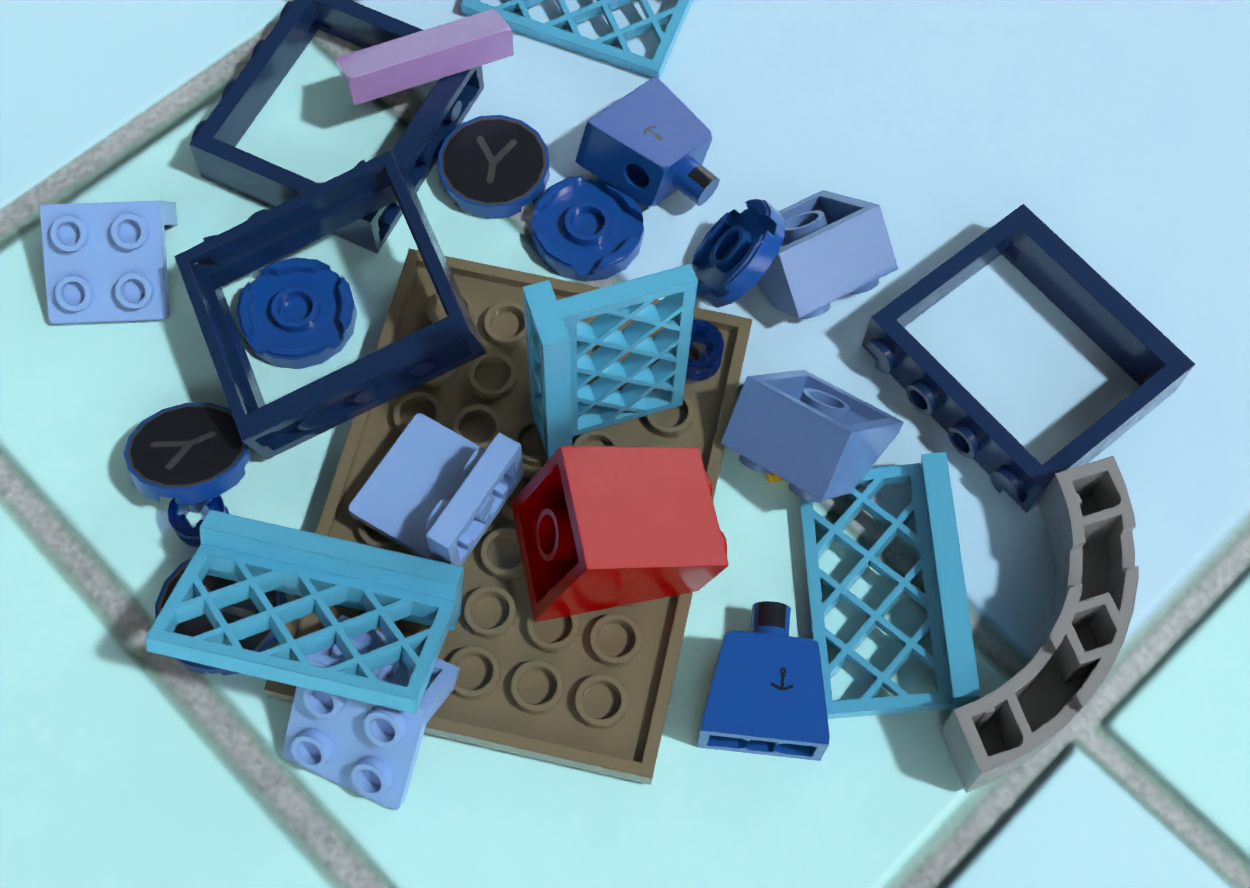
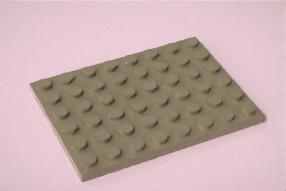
[264,248,753,785]

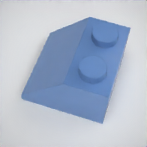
[757,190,898,319]
[721,370,904,503]

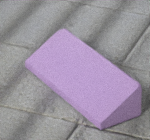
[335,9,514,106]

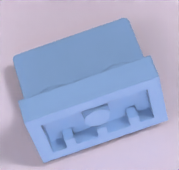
[39,200,177,323]
[348,413,524,566]
[282,615,460,810]

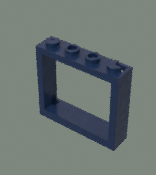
[189,0,484,254]
[174,150,487,460]
[862,204,1195,513]

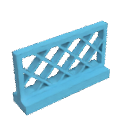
[460,0,693,79]
[522,263,698,460]
[799,452,981,719]
[145,510,464,714]

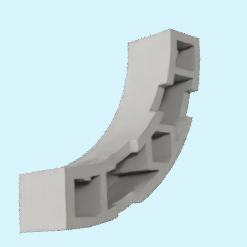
[940,455,1139,793]

